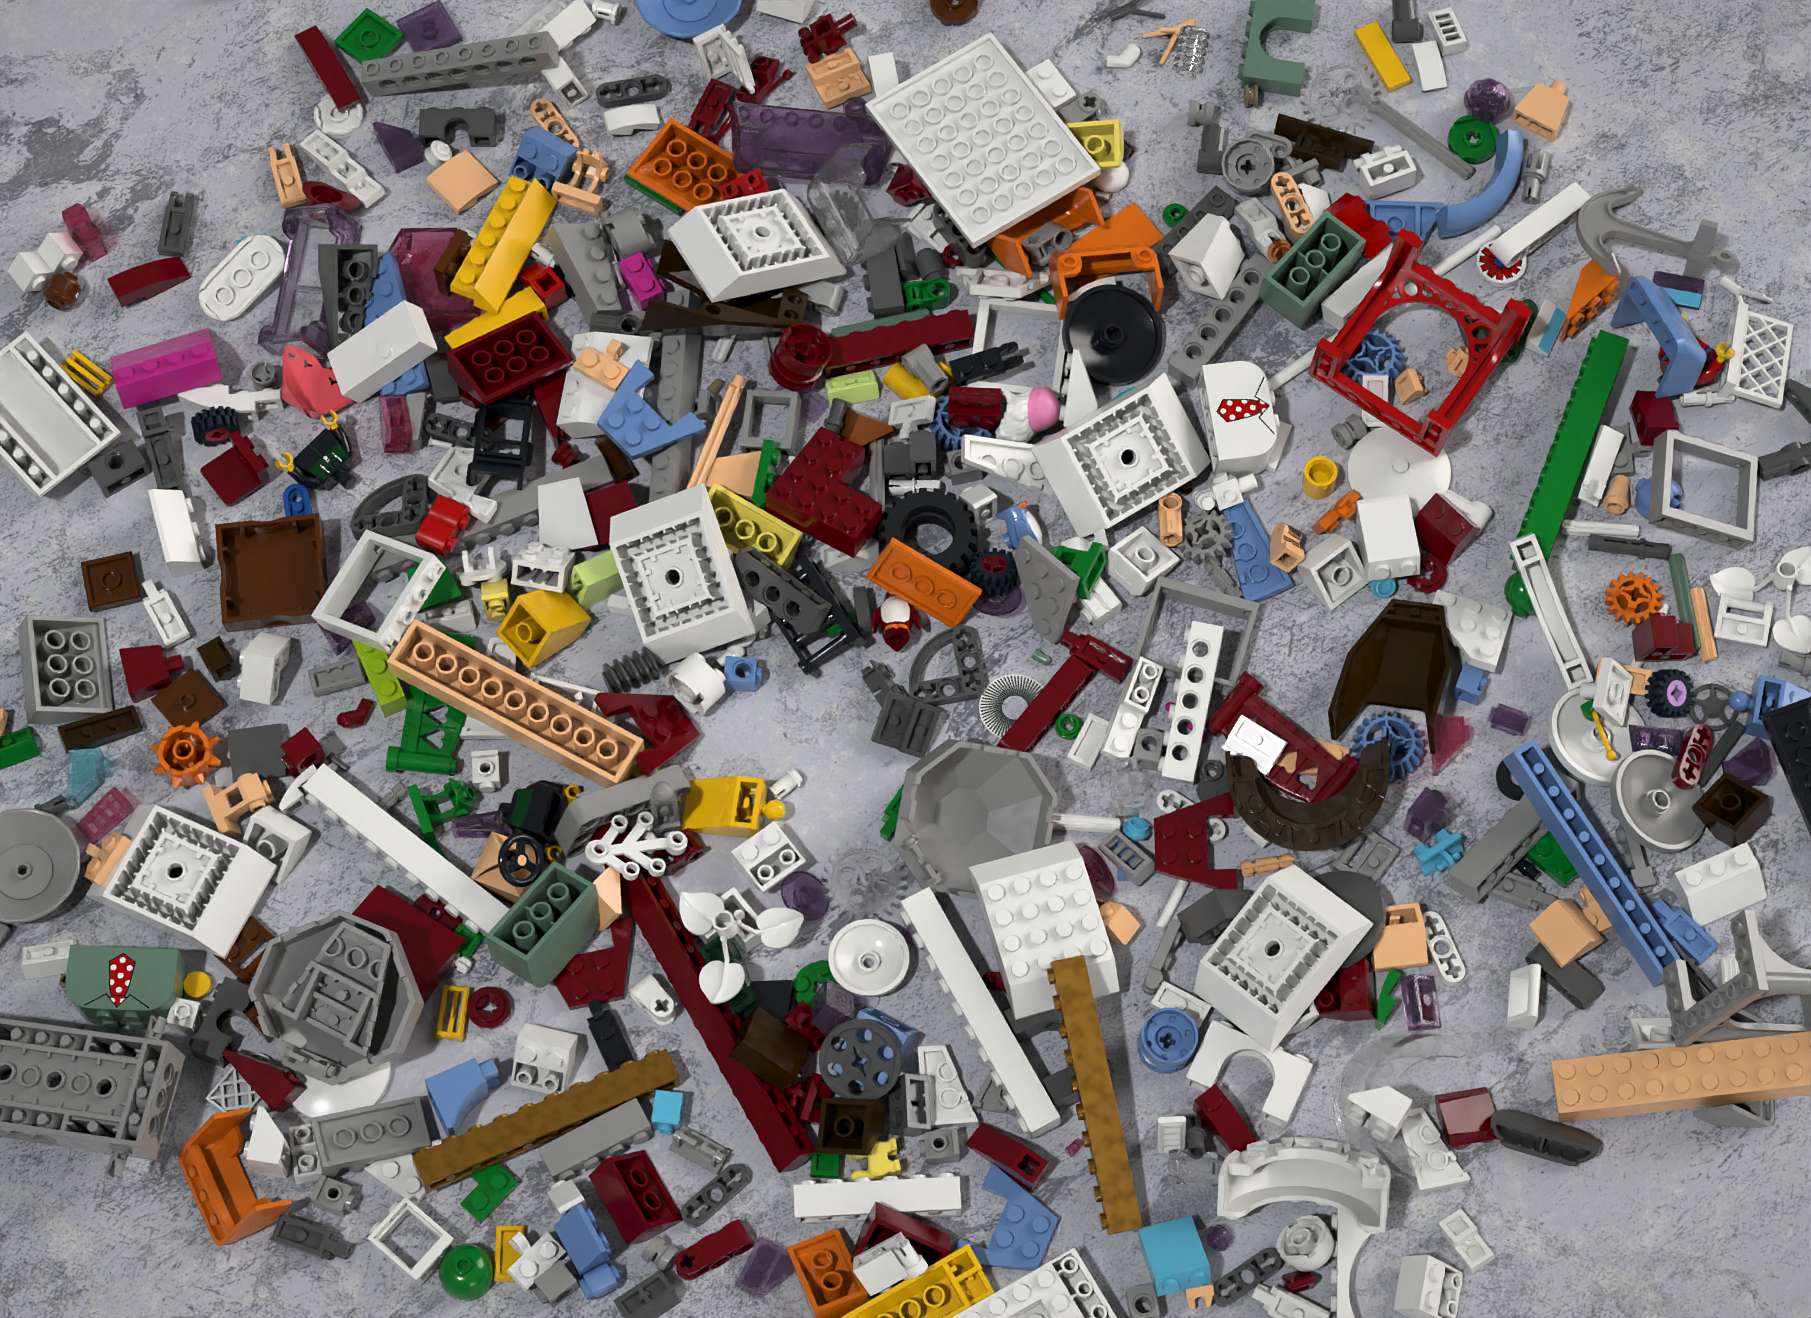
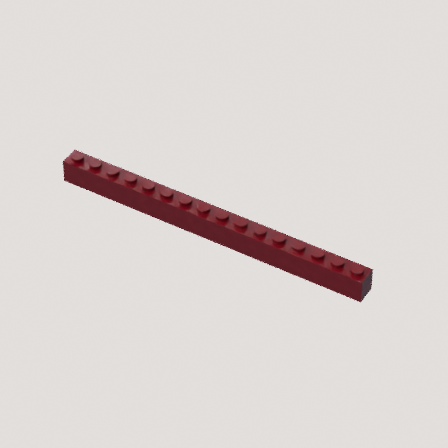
[590,822,816,1173]

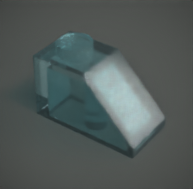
[67,748,109,809]

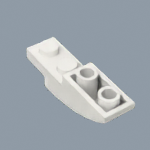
[177,384,284,422]
[1100,656,1164,765]

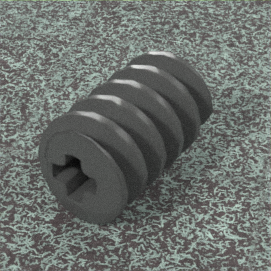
[602,646,660,693]

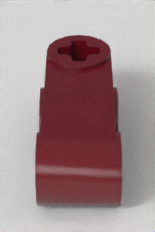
[675,1219,755,1281]

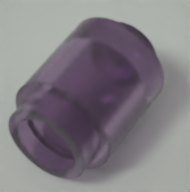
[1487,703,1528,736]

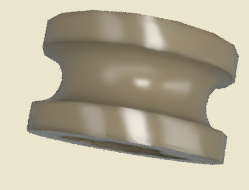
[1244,84,1258,107]

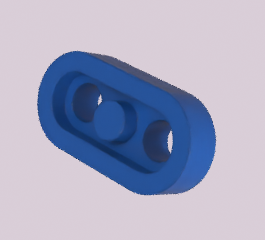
[283,484,313,517]

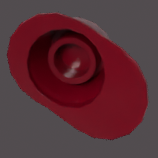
[302,181,360,219]

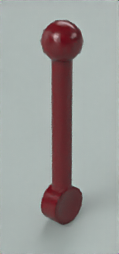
[754,69,793,105]

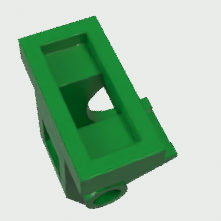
[1047,542,1108,600]
[407,778,477,842]

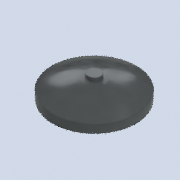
[1313,871,1386,970]

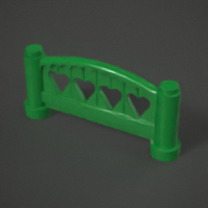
[386,624,476,776]

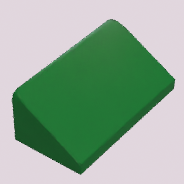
[0,726,40,770]

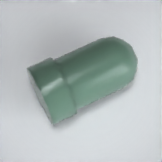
[1031,649,1051,666]

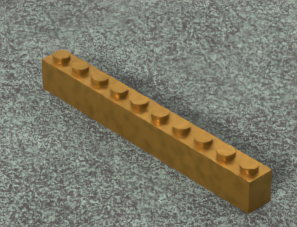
[1046,955,1143,1235]
[412,1049,680,1193]

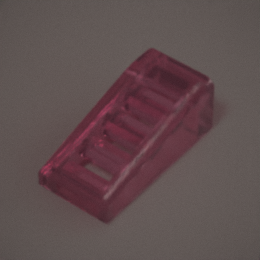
[76,786,134,845]

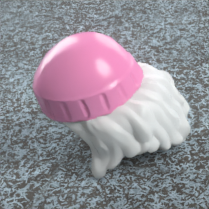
[995,387,1061,443]

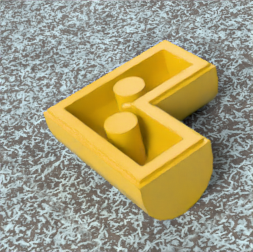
[883,361,955,400]

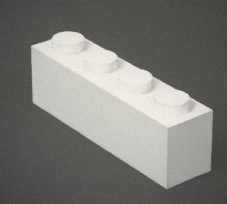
[1321,243,1397,330]

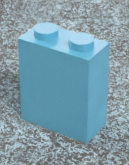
[1138,1215,1211,1297]

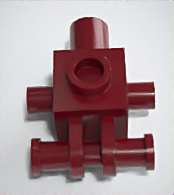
[798,13,858,64]

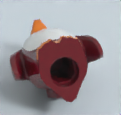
[871,591,921,652]

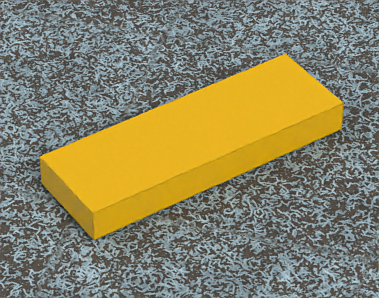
[1354,21,1411,93]

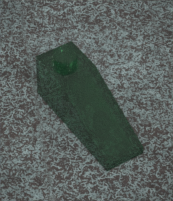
[699,936,757,1016]

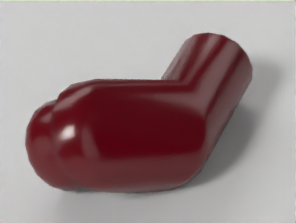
[336,698,373,728]
[981,972,1007,995]

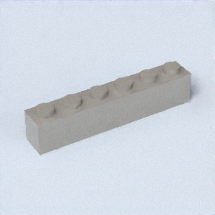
[1448,767,1581,903]

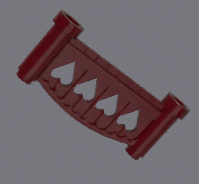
[1205,671,1359,802]

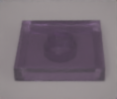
[396,0,463,53]

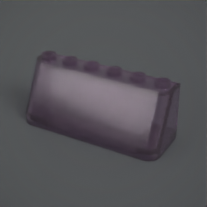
[731,102,888,186]

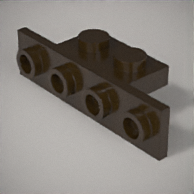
[1274,113,1375,171]

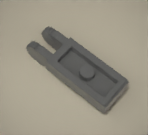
[158,191,194,257]

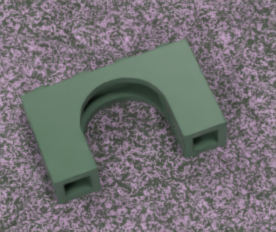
[1237,0,1316,97]

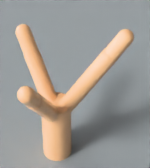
[1142,18,1195,65]

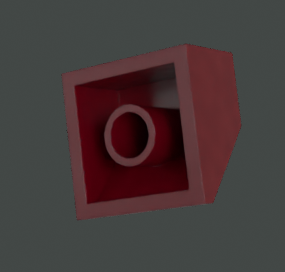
[1414,492,1481,568]

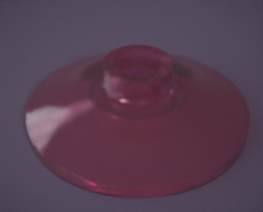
[1078,846,1115,894]

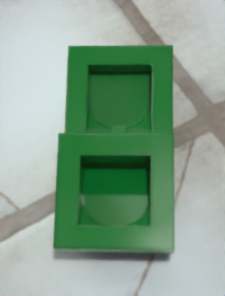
[1375,968,1401,1031]

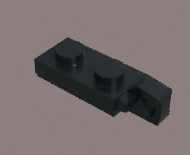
[587,999,635,1073]

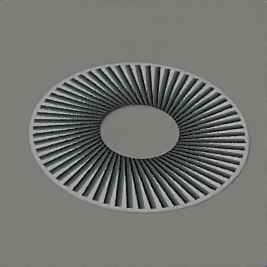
[979,674,1043,738]

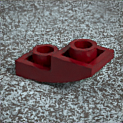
[736,56,780,104]

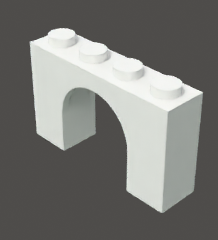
[1185,1020,1313,1129]

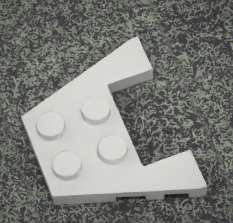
[428,447,527,523]

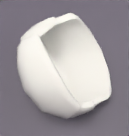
[1090,161,1129,193]

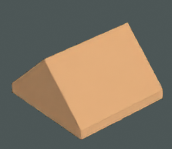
[593,867,622,931]
[1528,898,1604,968]

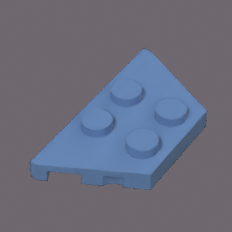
[1364,200,1444,250]

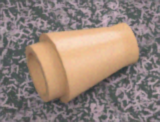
[1603,475,1629,515]

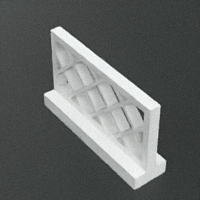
[1717,302,1793,409]

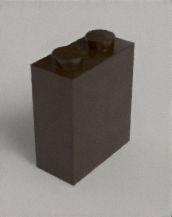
[729,1006,811,1092]

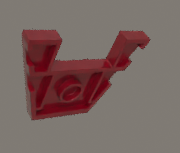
[594,692,700,777]
[1154,792,1238,889]
[553,916,634,1010]

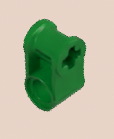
[901,278,951,312]

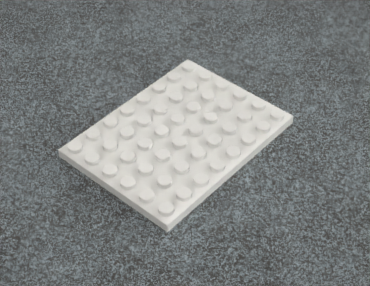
[865,32,1101,249]

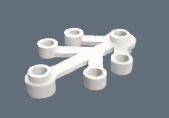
[585,811,688,881]

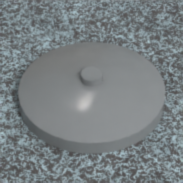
[1610,749,1705,853]

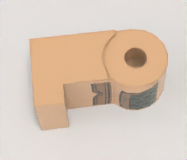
[1270,522,1305,573]

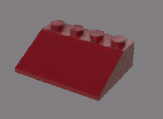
[446,311,574,405]
[352,885,466,1007]

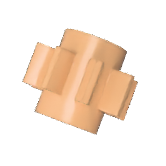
[1445,346,1476,378]

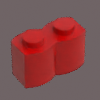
[415,495,471,557]

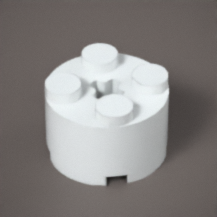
[665,652,725,716]

